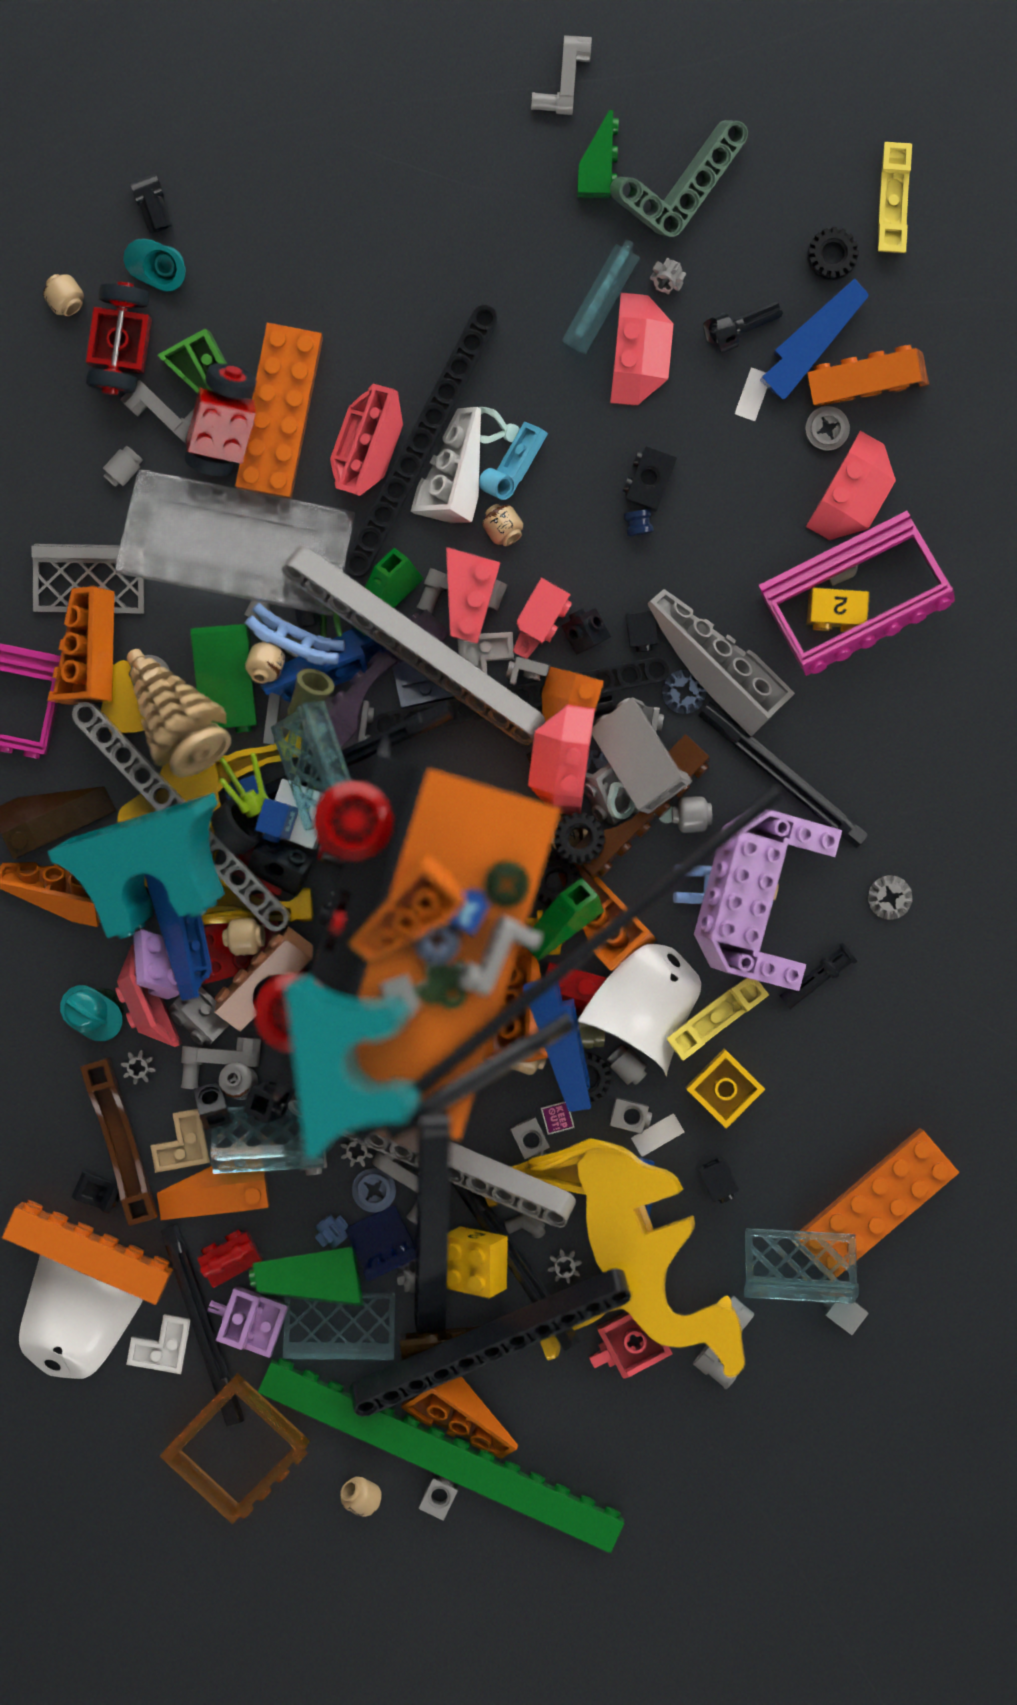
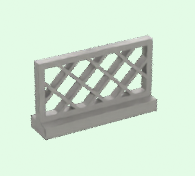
[32,544,145,614]

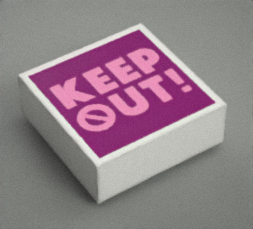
[541,1101,575,1135]

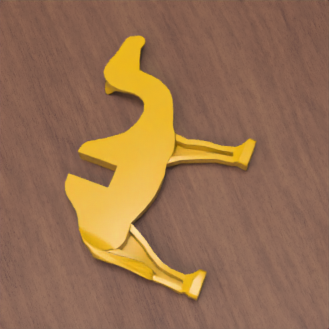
[101,660,314,925]
[485,1138,745,1377]

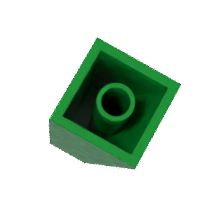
[190,624,258,733]
[249,1247,364,1306]

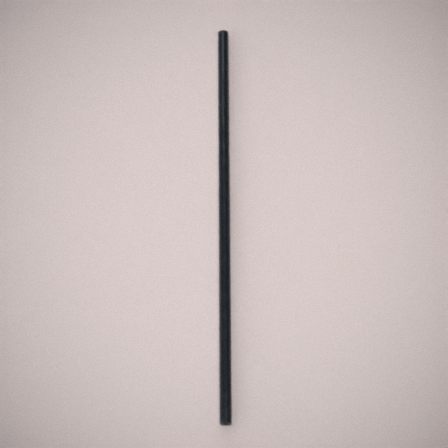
[353,785,785,1144]

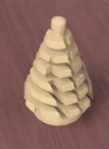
[126,649,231,777]

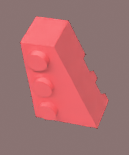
[446,547,500,645]

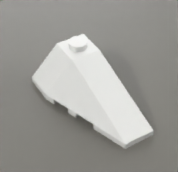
[411,407,481,523]

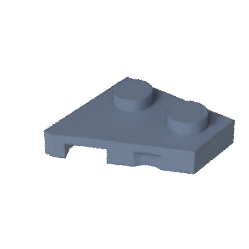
[390,657,455,709]

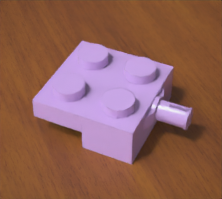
[133,929,180,999]
[208,1286,289,1358]

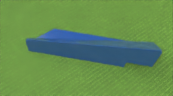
[760,278,869,399]
[260,628,390,702]
[145,873,212,1001]
[523,979,591,1112]

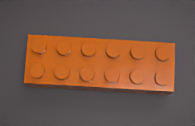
[235,323,323,500]
[795,1128,960,1280]
[2,1200,173,1305]

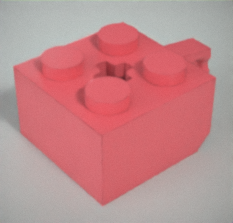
[513,578,572,659]
[589,1311,673,1379]

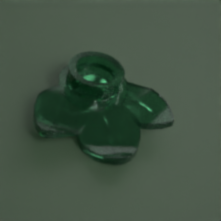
[413,960,467,1010]

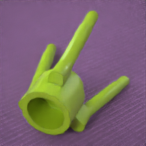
[219,753,269,818]

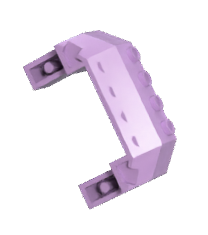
[694,810,842,991]

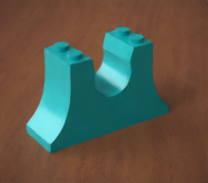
[48,793,225,939]
[285,975,420,1158]

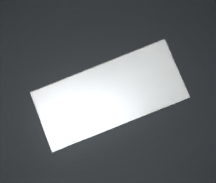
[735,367,767,421]
[631,1113,684,1157]

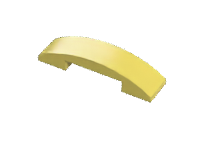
[878,142,912,253]
[666,978,769,1061]

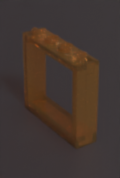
[160,1373,310,1524]

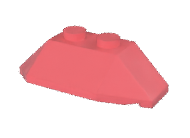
[610,293,674,406]
[330,384,403,496]
[806,431,896,541]
[528,705,595,815]
[115,944,182,1047]

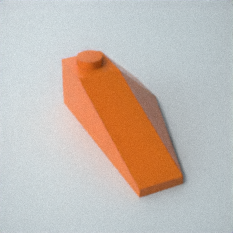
[0,862,101,927]
[401,1376,518,1459]

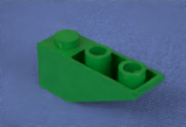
[577,110,619,198]
[350,548,424,636]
[524,878,604,961]

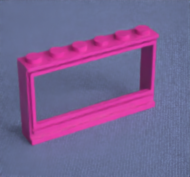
[759,511,955,676]
[0,643,61,759]

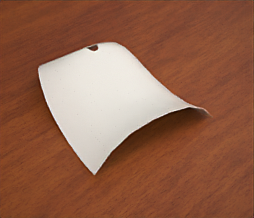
[578,944,701,1077]
[19,1255,143,1379]

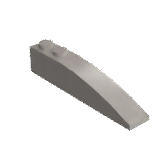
[648,589,795,736]

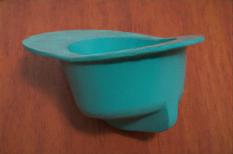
[123,238,186,291]
[60,985,122,1041]

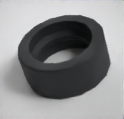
[211,799,262,854]

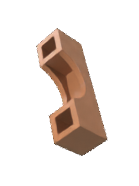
[215,926,313,1032]

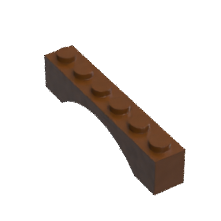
[574,734,710,879]
[80,1057,158,1226]

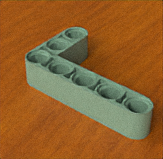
[610,120,748,237]

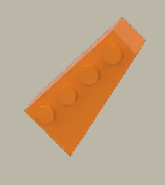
[807,345,929,407]
[47,586,115,705]

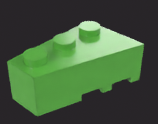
[157,328,227,394]

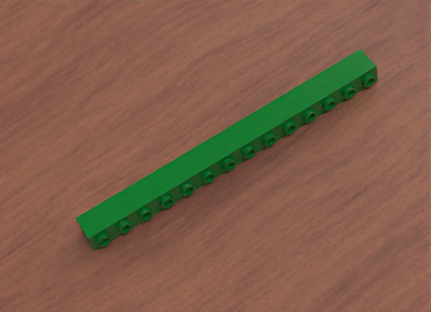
[257,1357,624,1553]

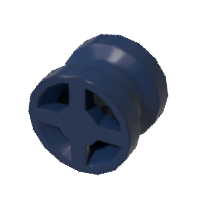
[624,509,654,536]

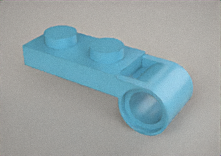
[479,421,548,500]

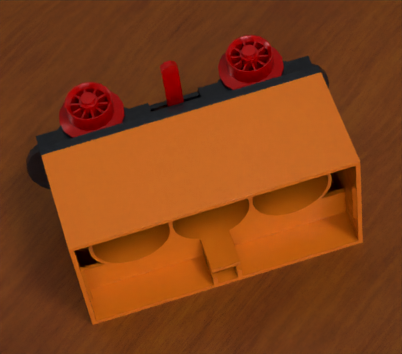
[254,733,561,1140]

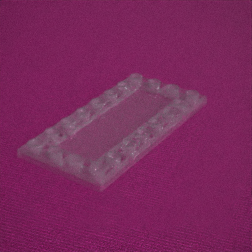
[115,469,356,616]

